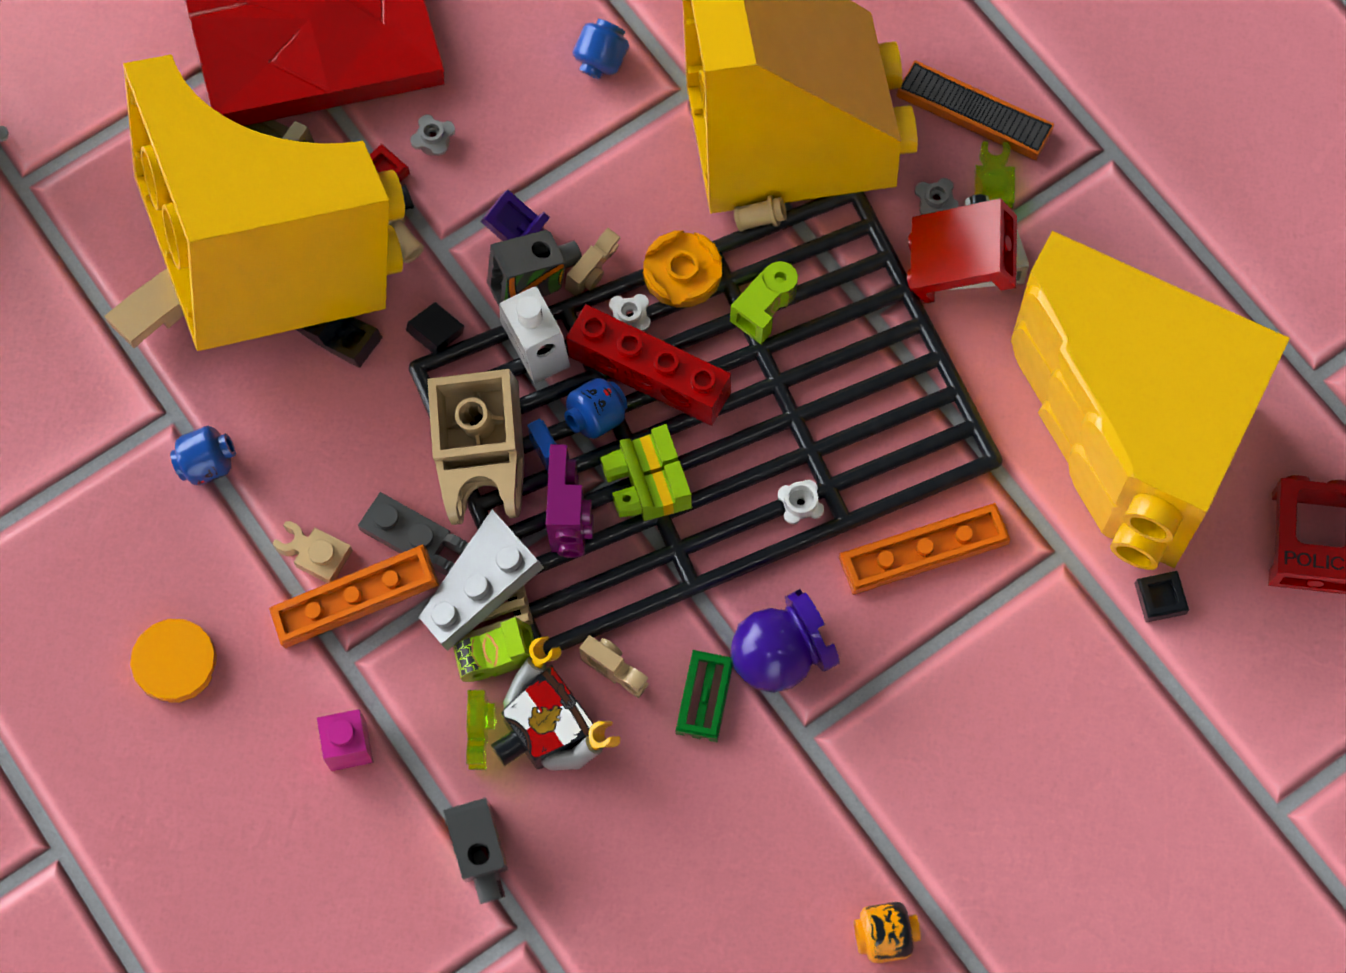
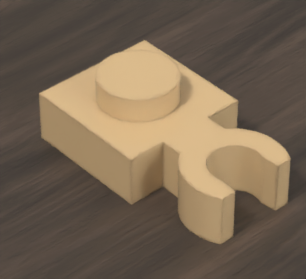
[565,228,621,296]
[273,521,353,583]
[579,635,649,698]

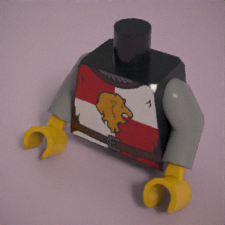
[490,636,620,771]

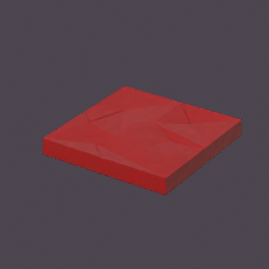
[185,0,444,126]

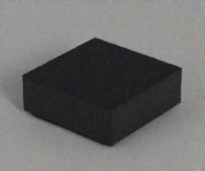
[406,302,464,354]
[1134,571,1189,622]

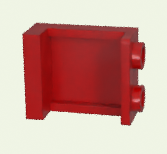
[907,198,1017,304]

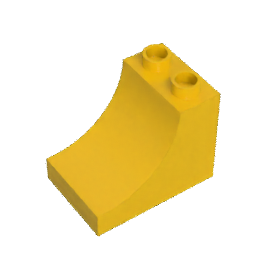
[123,54,405,351]

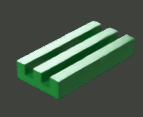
[675,650,733,742]

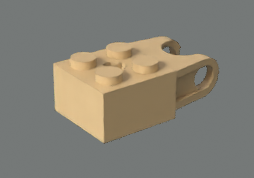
[427,369,525,525]

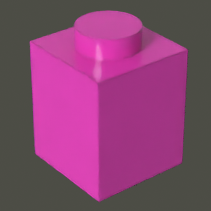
[317,709,373,771]

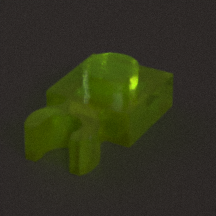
[974,141,1015,209]
[466,690,496,770]

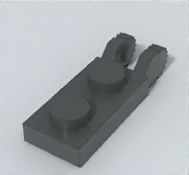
[358,492,468,576]

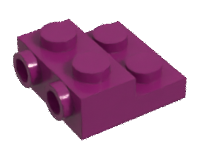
[546,444,594,558]

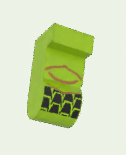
[730,261,798,344]
[453,617,534,682]

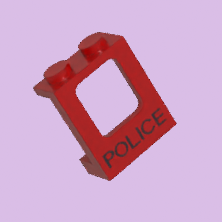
[1268,475,1346,594]

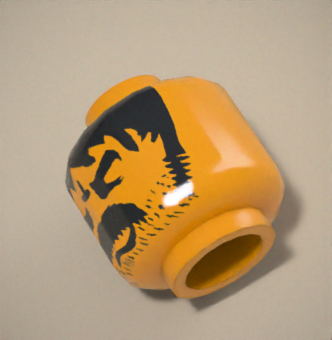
[854,902,921,963]

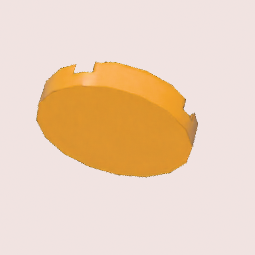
[643,230,722,308]
[130,619,217,703]

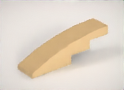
[104,268,184,348]

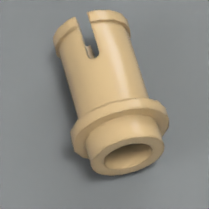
[734,195,787,232]
[389,218,424,263]

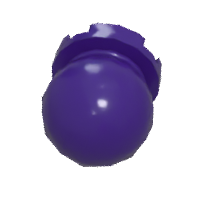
[730,589,840,693]

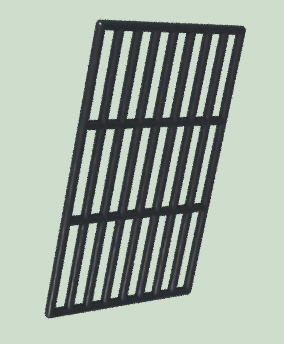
[409,192,1003,655]

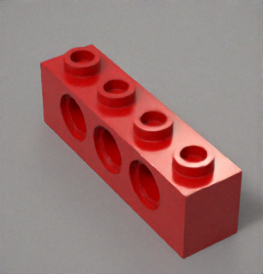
[566,304,731,426]

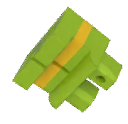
[601,424,692,521]

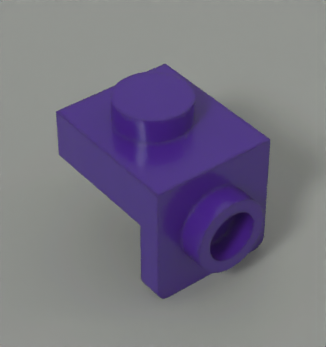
[480,190,550,241]

